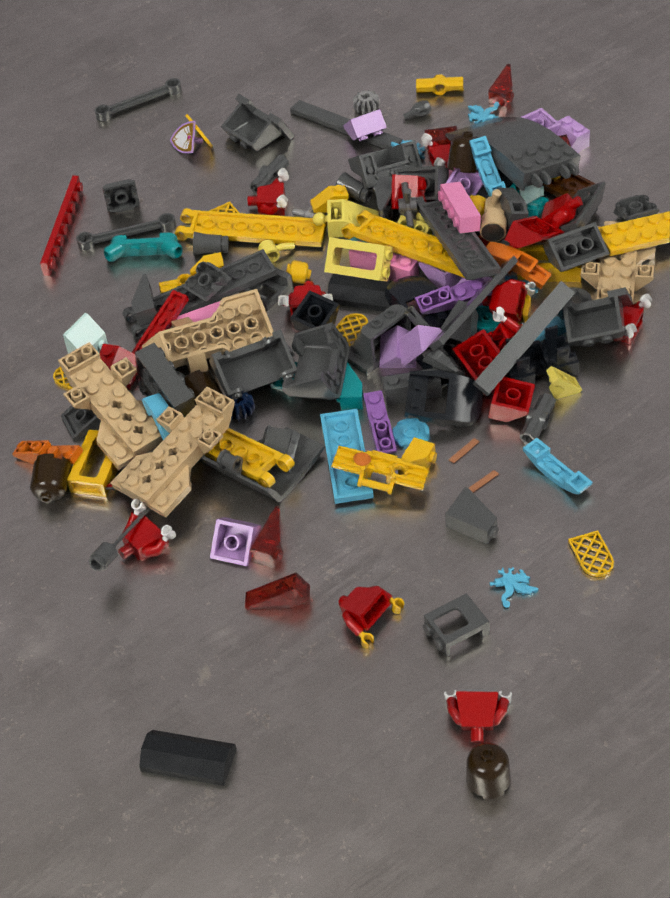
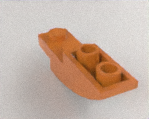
[486,242,552,289]
[12,440,83,464]

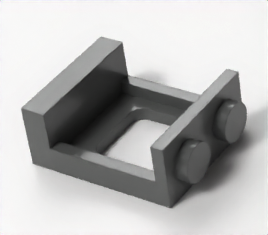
[239,267,293,311]
[423,593,490,656]

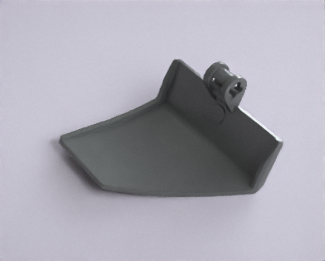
[199,427,325,502]

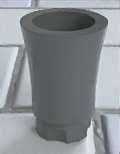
[335,172,373,203]
[193,232,229,255]

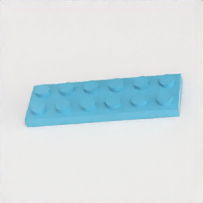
[320,409,374,504]

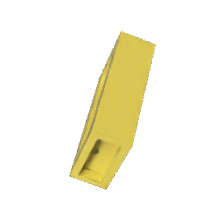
[324,237,393,282]

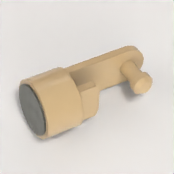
[480,189,507,242]

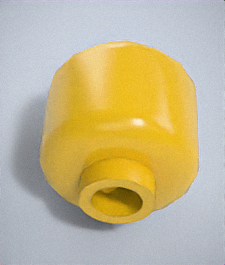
[286,260,311,285]

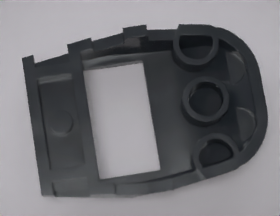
[385,276,452,329]
[404,370,483,427]

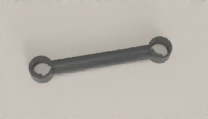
[95,78,182,122]
[76,213,176,251]

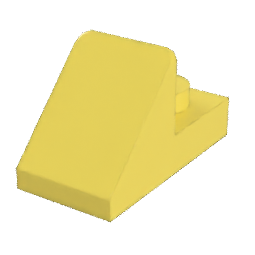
[546,366,582,399]

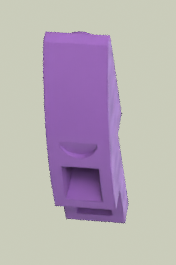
[415,277,485,314]
[363,390,397,454]

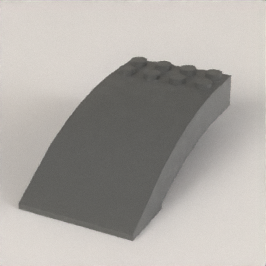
[445,117,581,191]

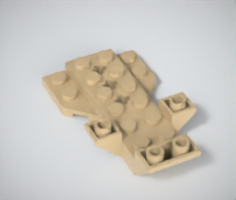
[581,221,656,302]
[142,289,274,373]
[58,342,163,470]
[111,387,235,518]

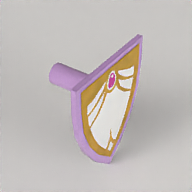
[170,121,203,154]

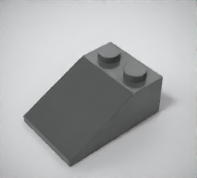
[395,165,449,203]
[374,177,399,222]
[60,405,119,440]

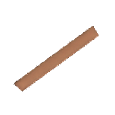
[449,438,480,463]
[469,470,499,492]

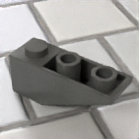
[497,188,529,228]

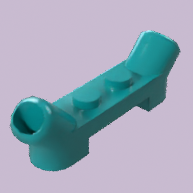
[104,233,183,263]

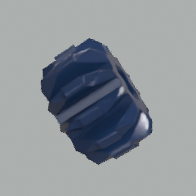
[231,392,255,422]

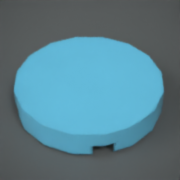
[392,418,430,450]

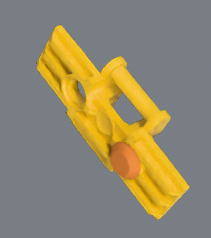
[331,446,429,495]

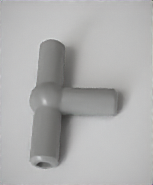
[292,206,316,218]

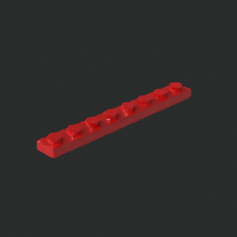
[40,175,83,276]

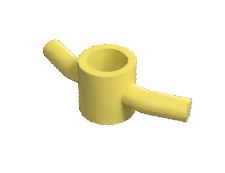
[258,240,295,263]

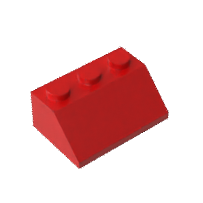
[505,216,564,249]
[453,329,506,396]

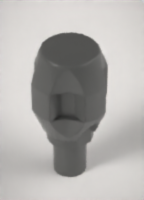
[403,100,432,120]

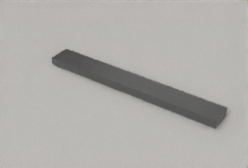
[290,100,403,149]
[429,256,518,351]
[473,281,575,396]

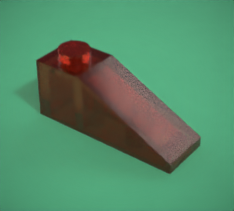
[488,64,514,107]
[250,506,284,568]
[245,572,310,611]

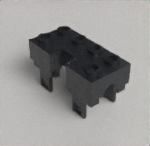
[505,325,579,384]

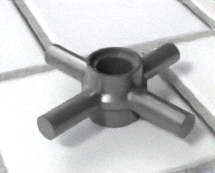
[398,182,417,228]

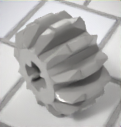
[353,90,380,115]

